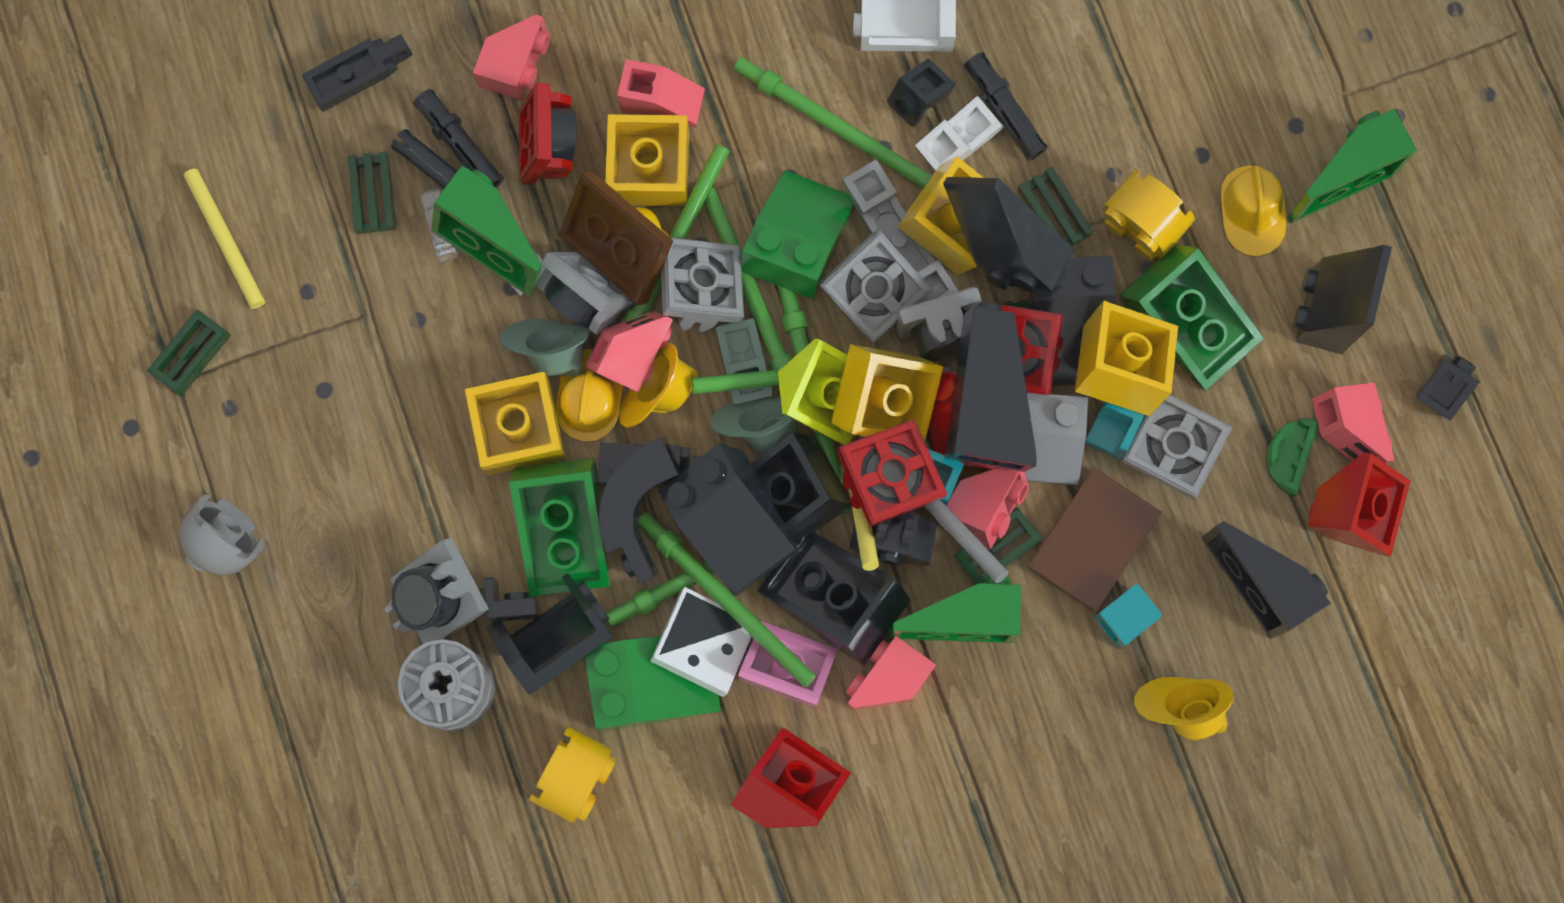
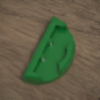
[1265,418,1318,497]

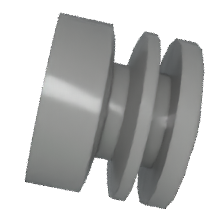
[397,639,496,732]

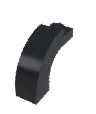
[599,436,682,584]

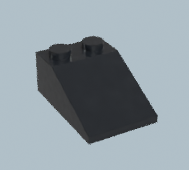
[943,177,1075,292]
[1293,245,1392,354]
[1028,256,1115,386]
[751,432,851,541]
[658,443,799,596]
[1201,521,1331,639]
[757,532,911,665]

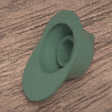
[500,319,589,376]
[710,397,798,454]

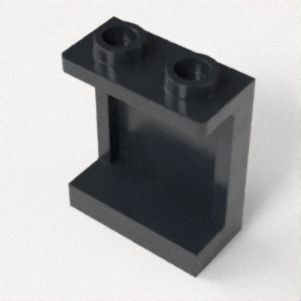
[486,573,612,695]

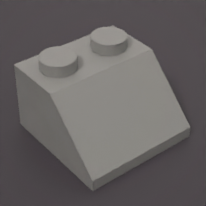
[1025,393,1088,485]

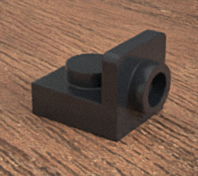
[887,58,956,127]
[1416,354,1480,421]
[479,577,540,623]

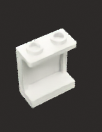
[853,0,956,52]

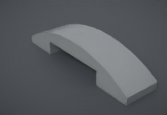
[842,159,958,304]

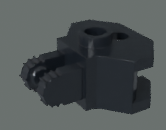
[849,511,938,566]

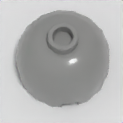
[179,494,264,575]

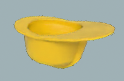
[1220,165,1287,257]
[619,342,698,428]
[556,349,623,442]
[1134,677,1233,740]

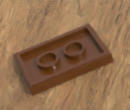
[559,170,673,306]
[1027,467,1162,613]

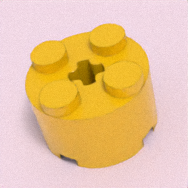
[1102,169,1195,262]
[528,726,616,824]

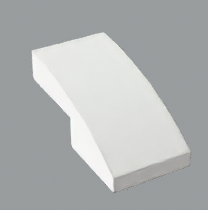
[915,96,1004,170]

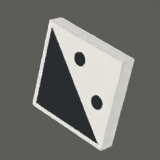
[650,587,751,697]

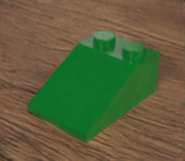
[1288,108,1417,224]
[431,165,542,297]
[741,170,854,300]
[1119,244,1264,391]
[509,457,610,597]
[890,577,1021,643]
[585,636,721,732]

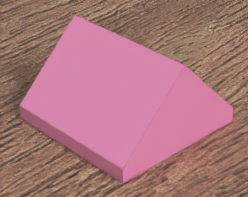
[738,621,838,709]

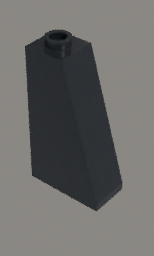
[945,302,1037,472]

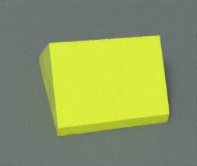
[778,339,853,445]

